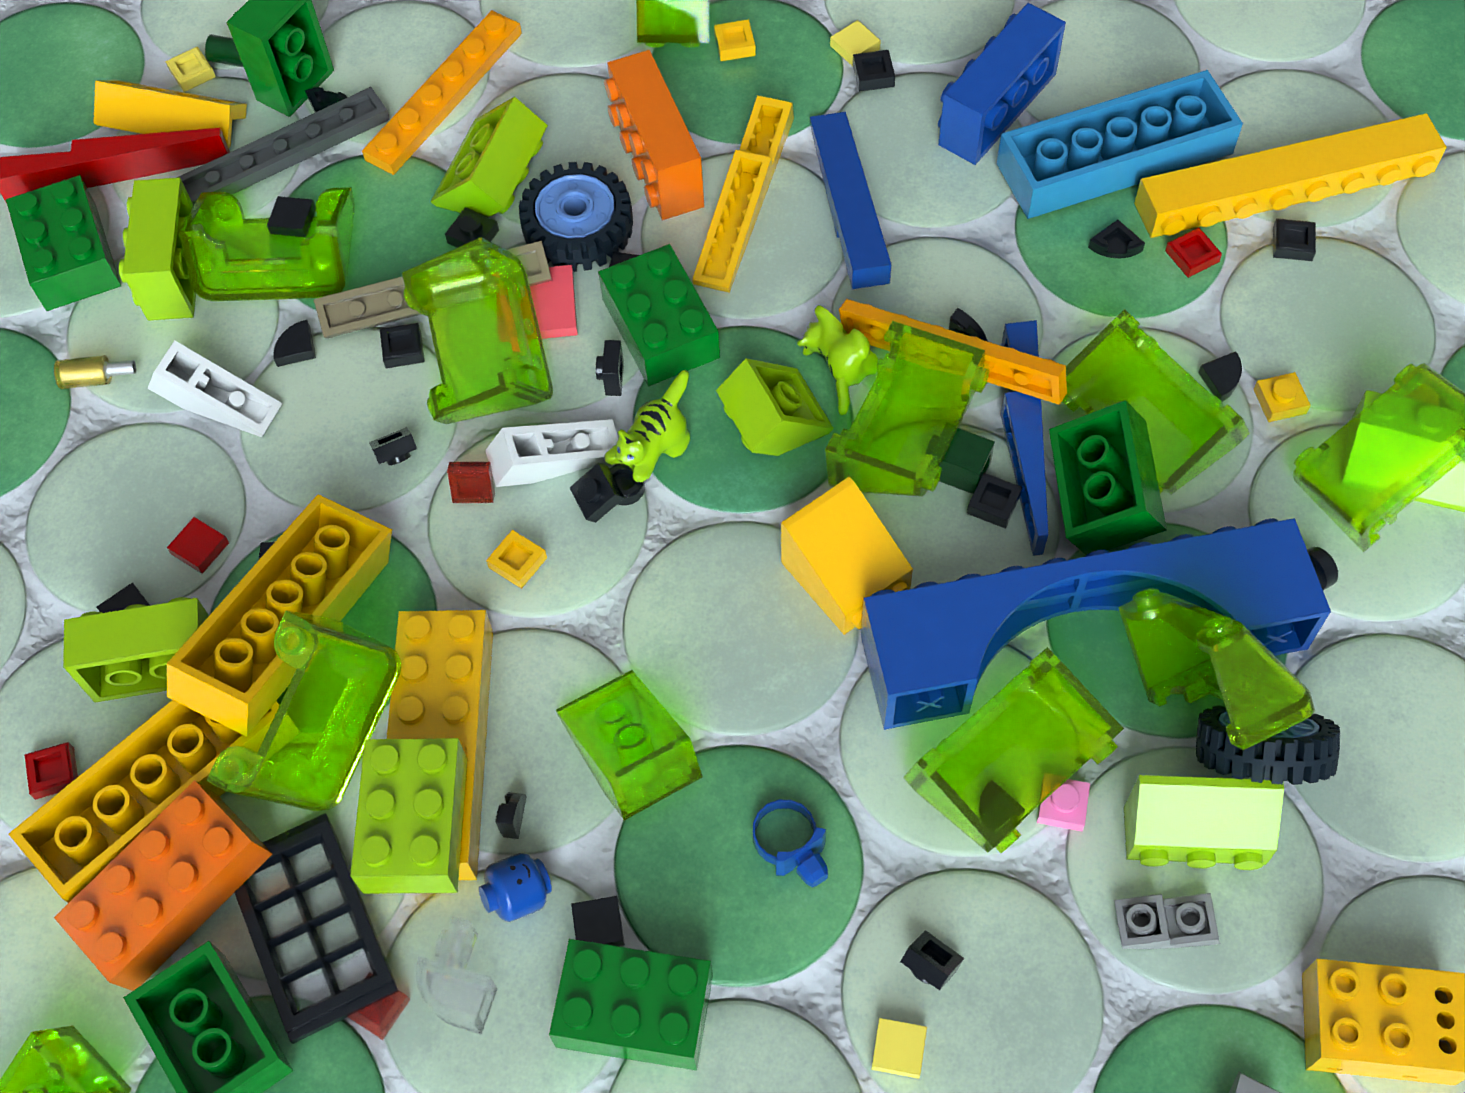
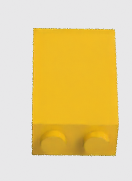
[781,476,913,635]

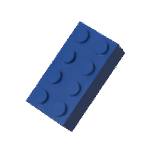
[938,3,1066,165]

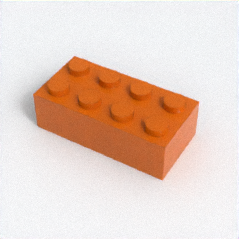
[604,50,704,220]
[54,780,272,991]

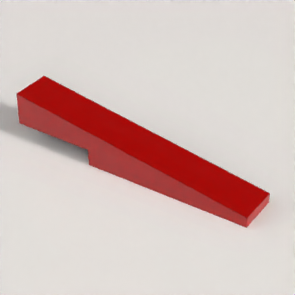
[0,128,230,202]

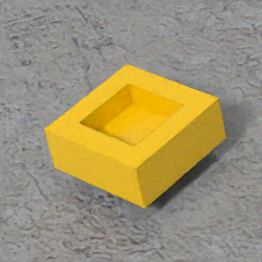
[714,19,756,61]
[1253,372,1311,422]
[486,530,547,589]

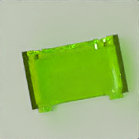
[179,187,355,301]
[402,237,553,424]
[1062,309,1250,495]
[825,321,989,497]
[1293,363,1465,552]
[1118,588,1315,750]
[206,610,401,811]
[903,647,1124,853]

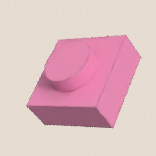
[1037,775,1090,831]

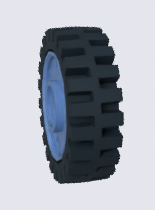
[519,162,633,272]
[1196,703,1340,785]

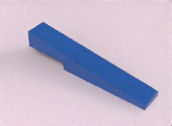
[810,112,892,289]
[1001,320,1049,556]

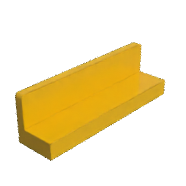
[94,80,247,148]

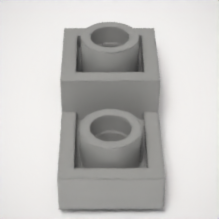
[1114,893,1220,949]

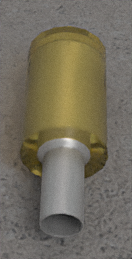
[54,355,137,389]

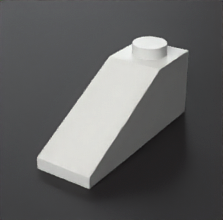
[148,340,282,437]
[485,419,618,487]

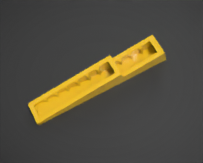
[692,95,794,293]

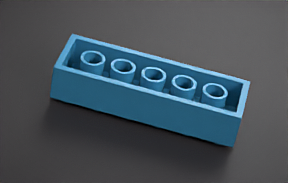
[997,70,1243,219]

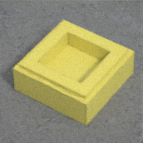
[830,20,881,66]
[165,46,216,92]
[871,1018,927,1079]

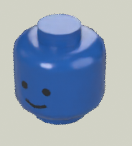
[479,853,552,922]

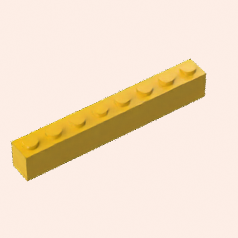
[1134,113,1447,238]

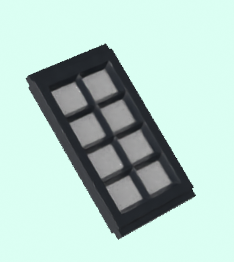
[234,813,399,1044]

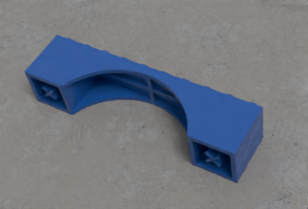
[861,518,1331,730]

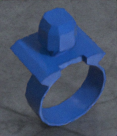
[753,799,828,887]

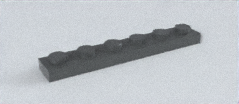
[177,87,390,211]

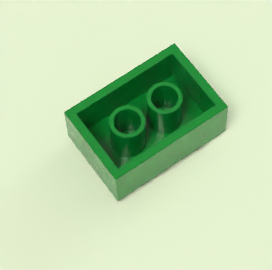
[227,0,334,117]
[6,175,121,311]
[598,244,720,387]
[1049,400,1167,555]
[549,939,713,1071]
[123,941,293,1093]

